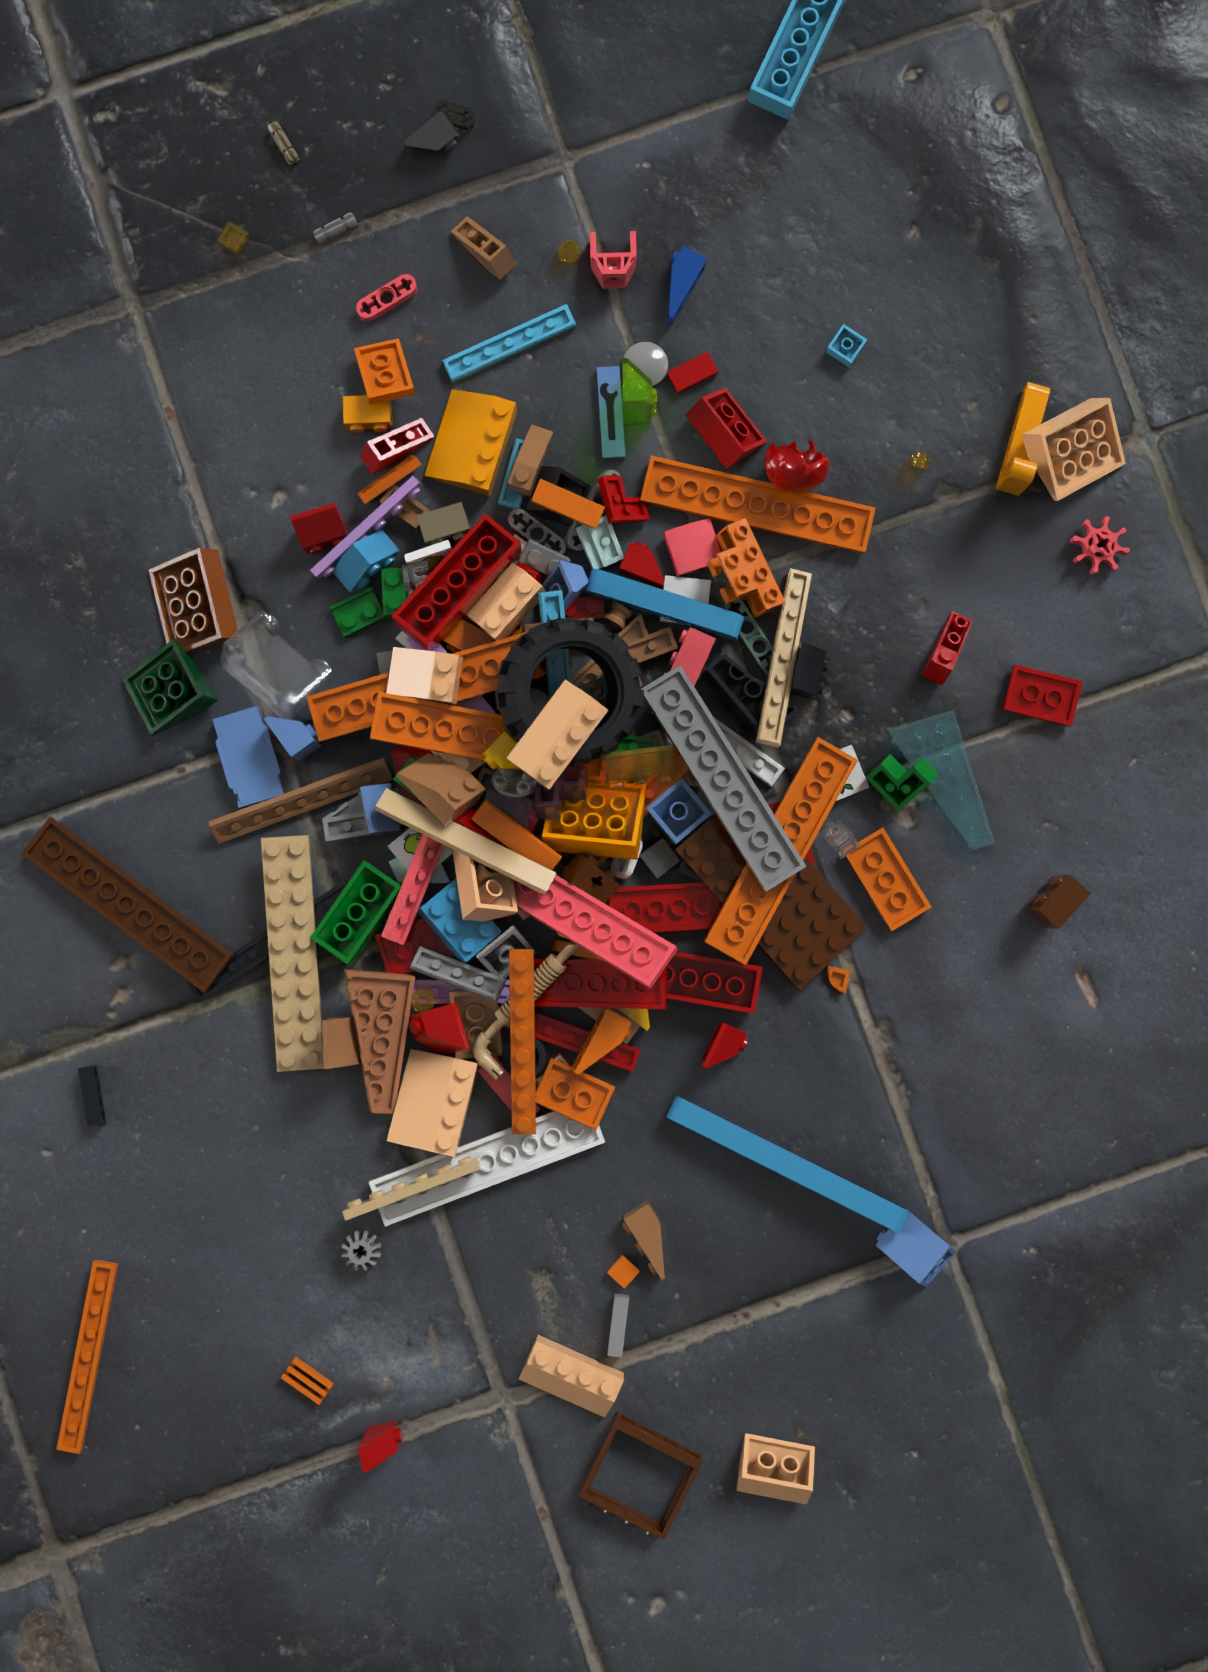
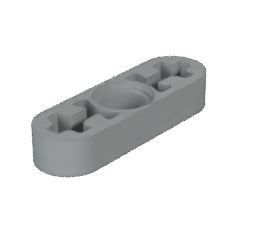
[508,509,566,555]

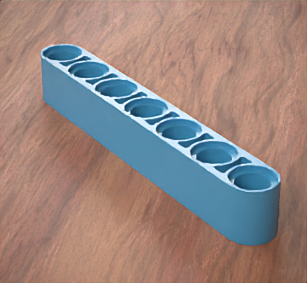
[585,569,744,640]

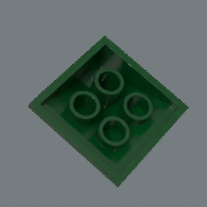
[122,639,218,736]

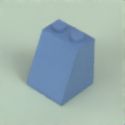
[876,1209,957,1287]

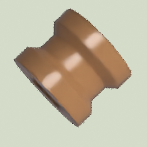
[604,601,633,630]

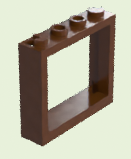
[579,1411,703,1540]

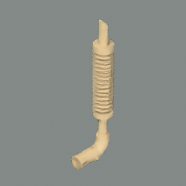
[473,944,579,1080]

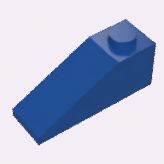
[668,245,707,326]

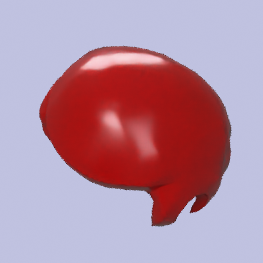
[765,440,830,493]

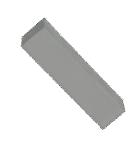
[607,1293,629,1358]

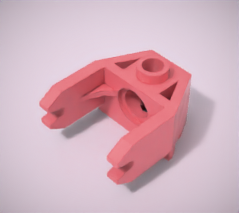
[590,231,637,289]

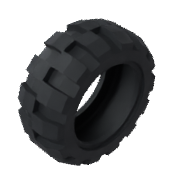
[495,617,644,765]

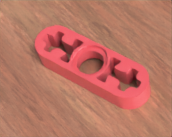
[356,274,417,322]

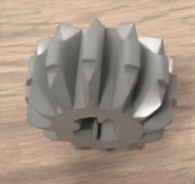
[341,1230,381,1271]

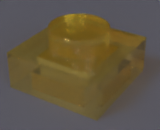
[217,221,250,255]

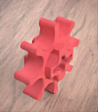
[1070,516,1130,575]

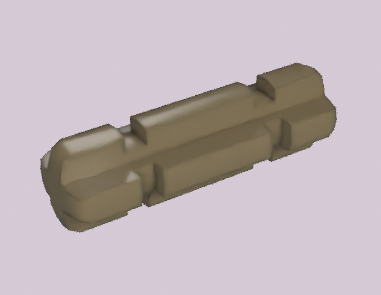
[267,121,299,165]

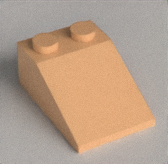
[387,647,463,704]

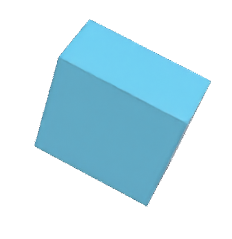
[826,324,867,368]

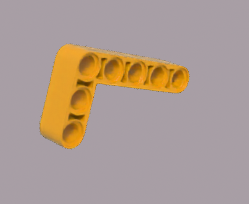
[996,382,1050,496]

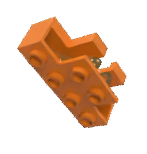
[707,518,785,618]

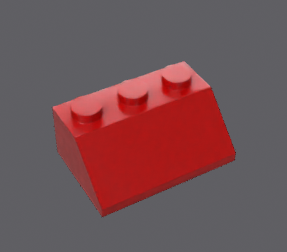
[685,388,767,469]

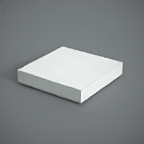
[660,575,711,625]

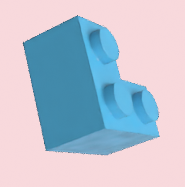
[332,530,400,592]

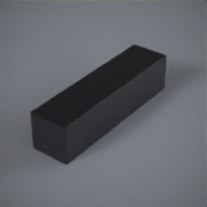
[78,1065,106,1126]

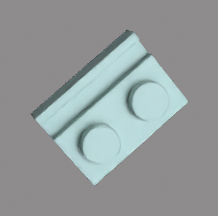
[576,514,624,569]

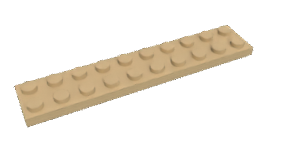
[261,835,324,1072]

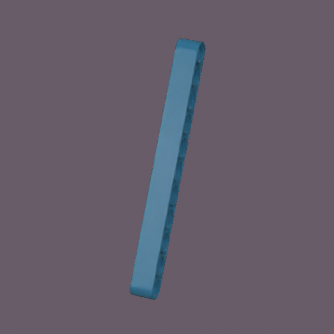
[666,1096,910,1234]

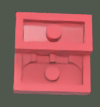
[663,518,721,576]

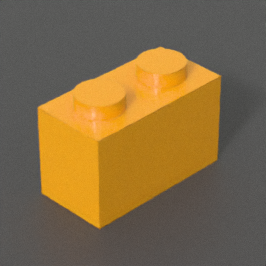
[343,395,393,433]

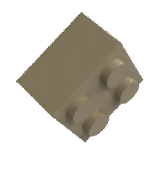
[417,502,470,547]

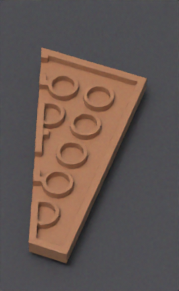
[344,969,415,1114]

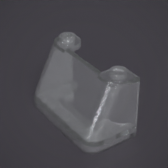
[221,610,332,720]

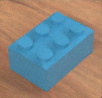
[417,878,502,963]

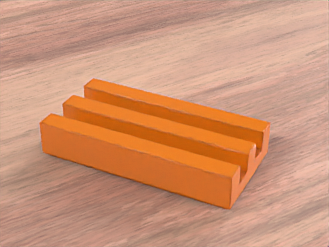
[281,1356,334,1405]

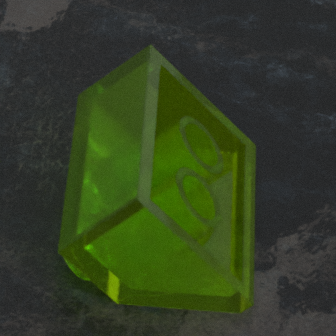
[622,358,657,426]

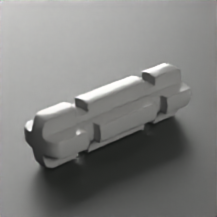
[313,213,357,244]

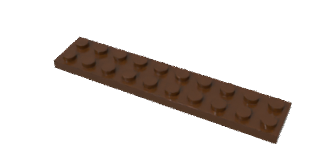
[21,817,235,993]

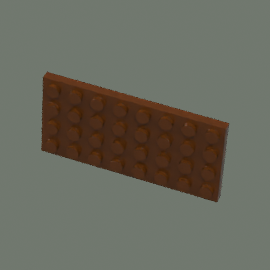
[675,813,867,990]

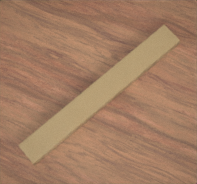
[756,568,812,748]
[375,788,556,895]

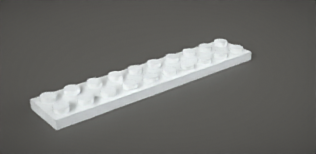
[369,1111,605,1226]

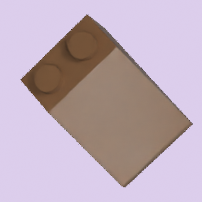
[396,753,486,826]
[322,1016,361,1069]

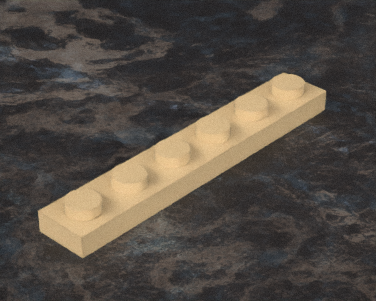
[342,1156,481,1221]

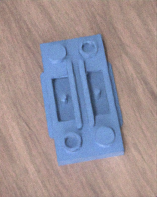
[212,706,285,809]

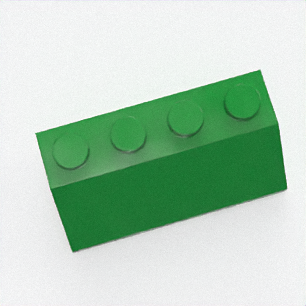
[310,860,402,965]

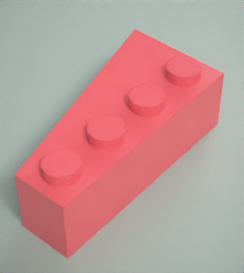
[651,627,716,714]

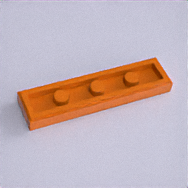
[471,799,562,870]

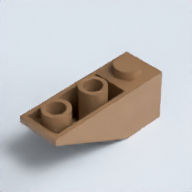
[622,1201,665,1280]

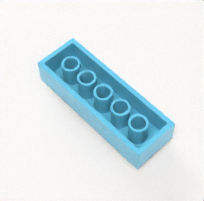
[748,0,846,120]

